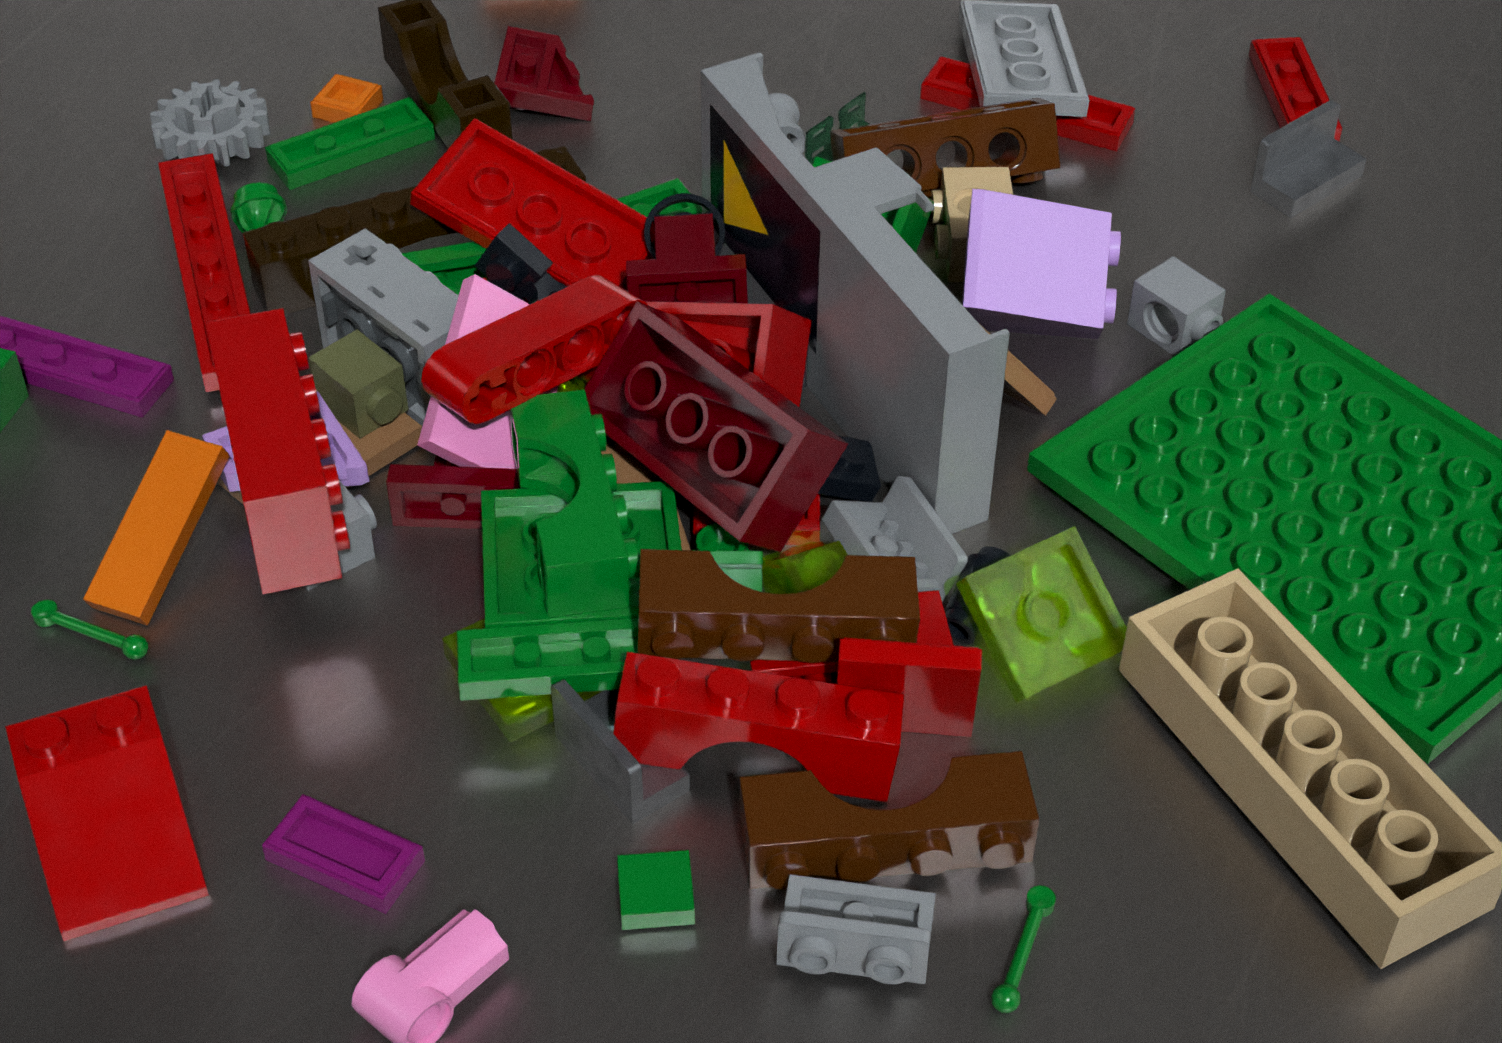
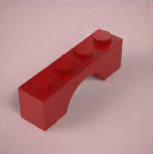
[613,652,904,802]

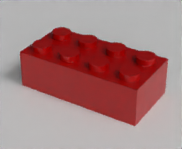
[206,308,350,595]

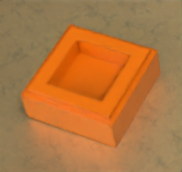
[310,74,383,123]

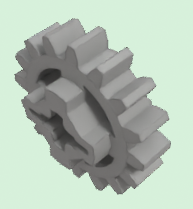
[150,79,271,167]

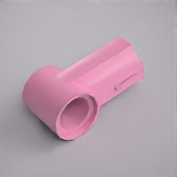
[351,909,509,1043]

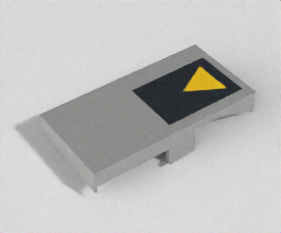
[701,52,1010,534]

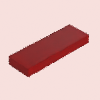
[1249,37,1343,142]

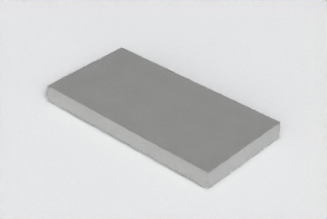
[958,0,1090,117]

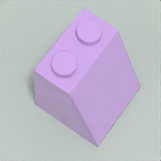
[962,189,1121,339]

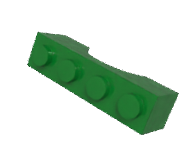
[510,389,640,617]

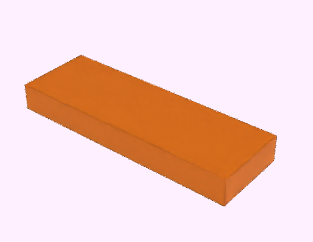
[83,430,230,626]

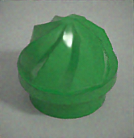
[230,182,287,234]

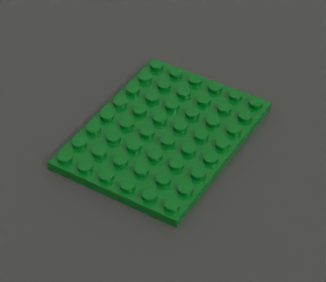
[1027,293,1502,764]

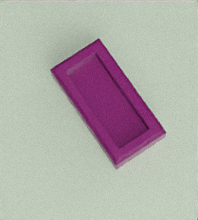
[262,794,425,914]

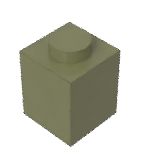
[308,329,409,439]

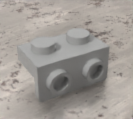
[822,476,968,603]
[777,875,936,984]

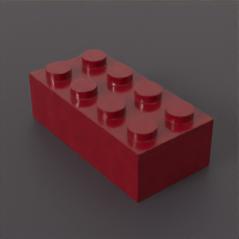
[584,301,848,552]

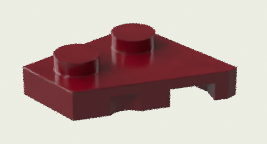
[494,26,594,122]

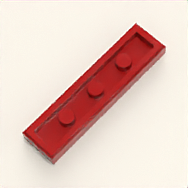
[920,56,1136,152]

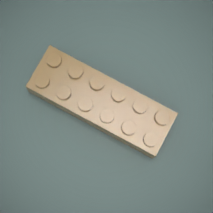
[1119,569,1502,969]

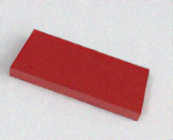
[410,118,656,290]

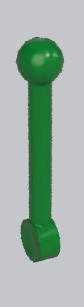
[31,600,149,660]
[991,885,1056,1014]

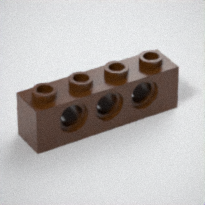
[830,97,1060,199]

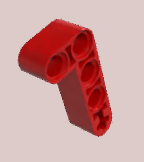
[421,275,648,424]

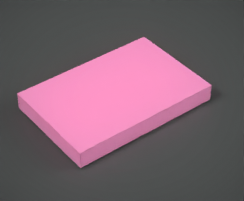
[417,274,559,489]

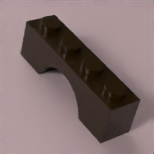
[378,0,513,148]

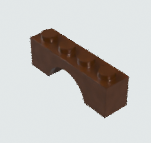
[638,549,920,663]
[740,751,1040,890]

